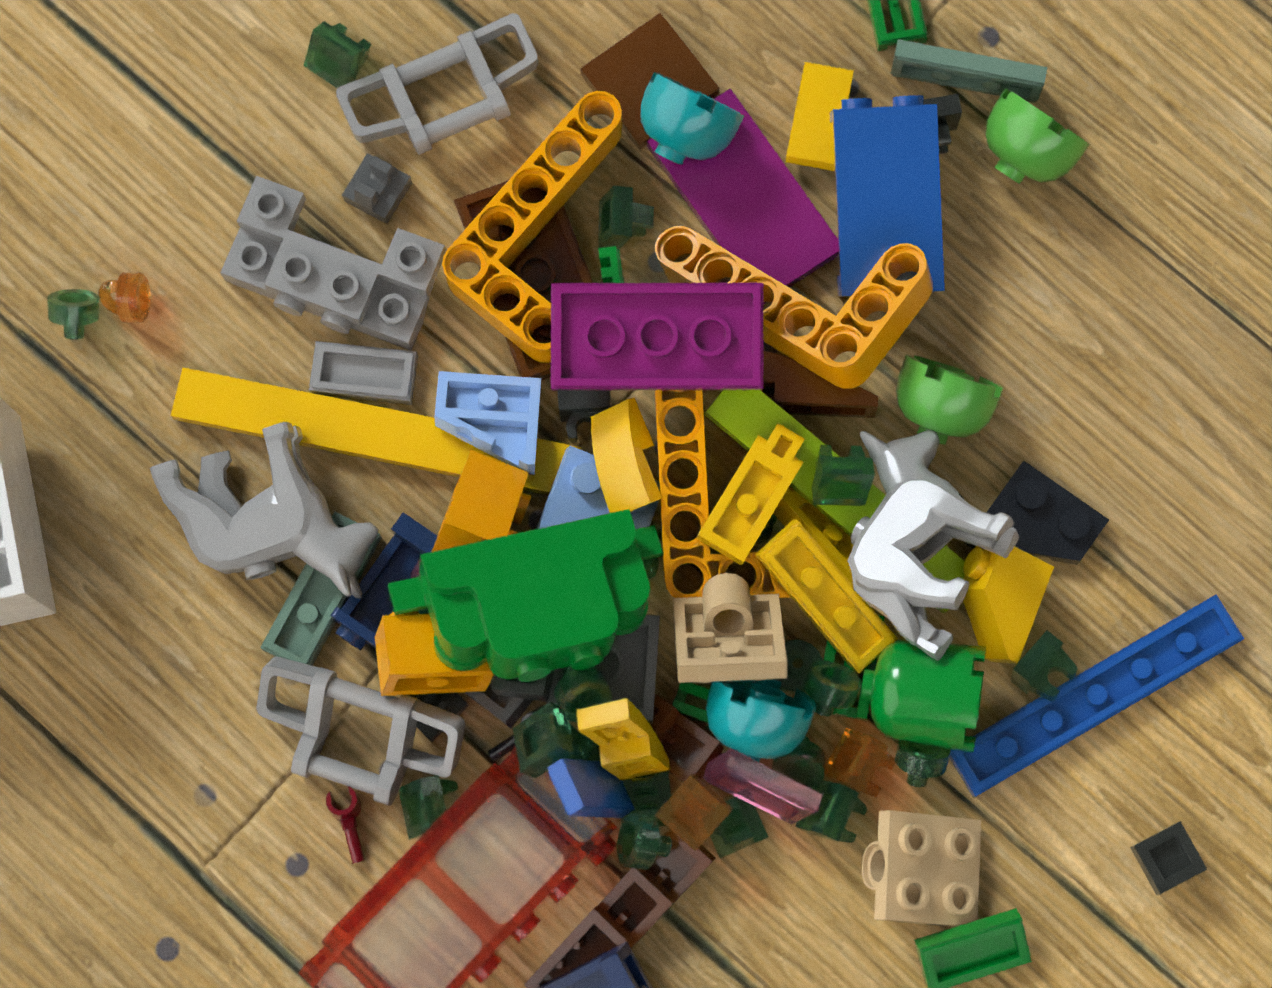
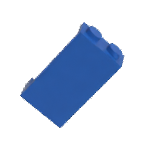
[829,95,945,296]

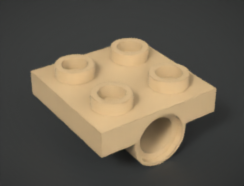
[673,573,787,683]
[861,810,981,927]

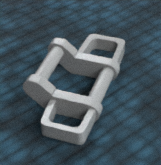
[336,13,538,155]
[257,657,465,806]

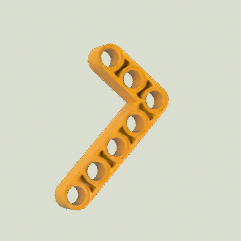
[442,91,623,363]
[655,226,933,389]
[655,390,791,598]

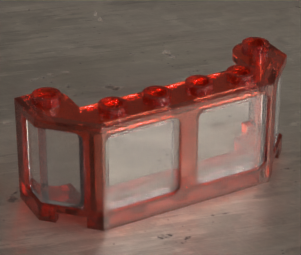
[298,738,619,988]

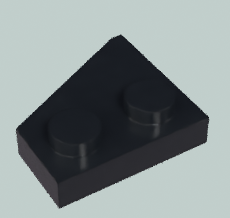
[965,460,1109,565]

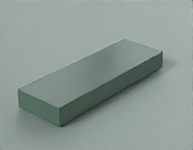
[891,39,1048,102]
[260,511,382,666]

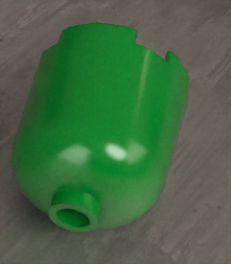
[861,640,986,753]

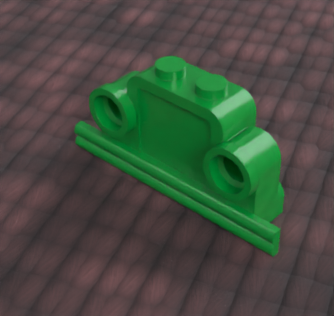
[388,509,663,682]

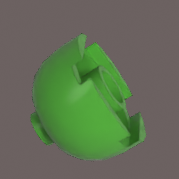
[985,88,1090,184]
[896,354,1004,445]

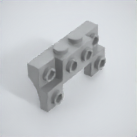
[220,176,446,351]

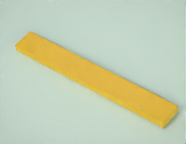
[170,367,582,495]

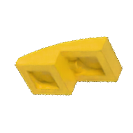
[785,62,854,171]
[591,397,662,513]
[577,698,670,780]

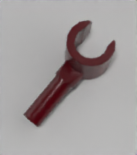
[326,787,365,864]

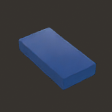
[548,758,635,818]

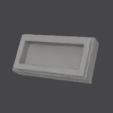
[309,341,418,405]

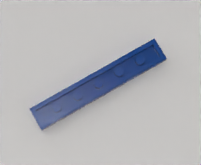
[946,594,1244,798]

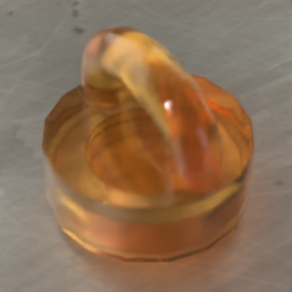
[98,272,151,323]

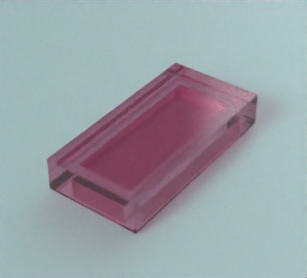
[703,748,822,824]

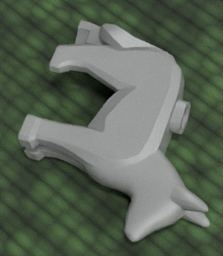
[150,422,378,599]
[848,430,1019,660]

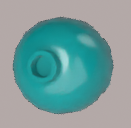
[641,72,744,165]
[706,679,816,765]

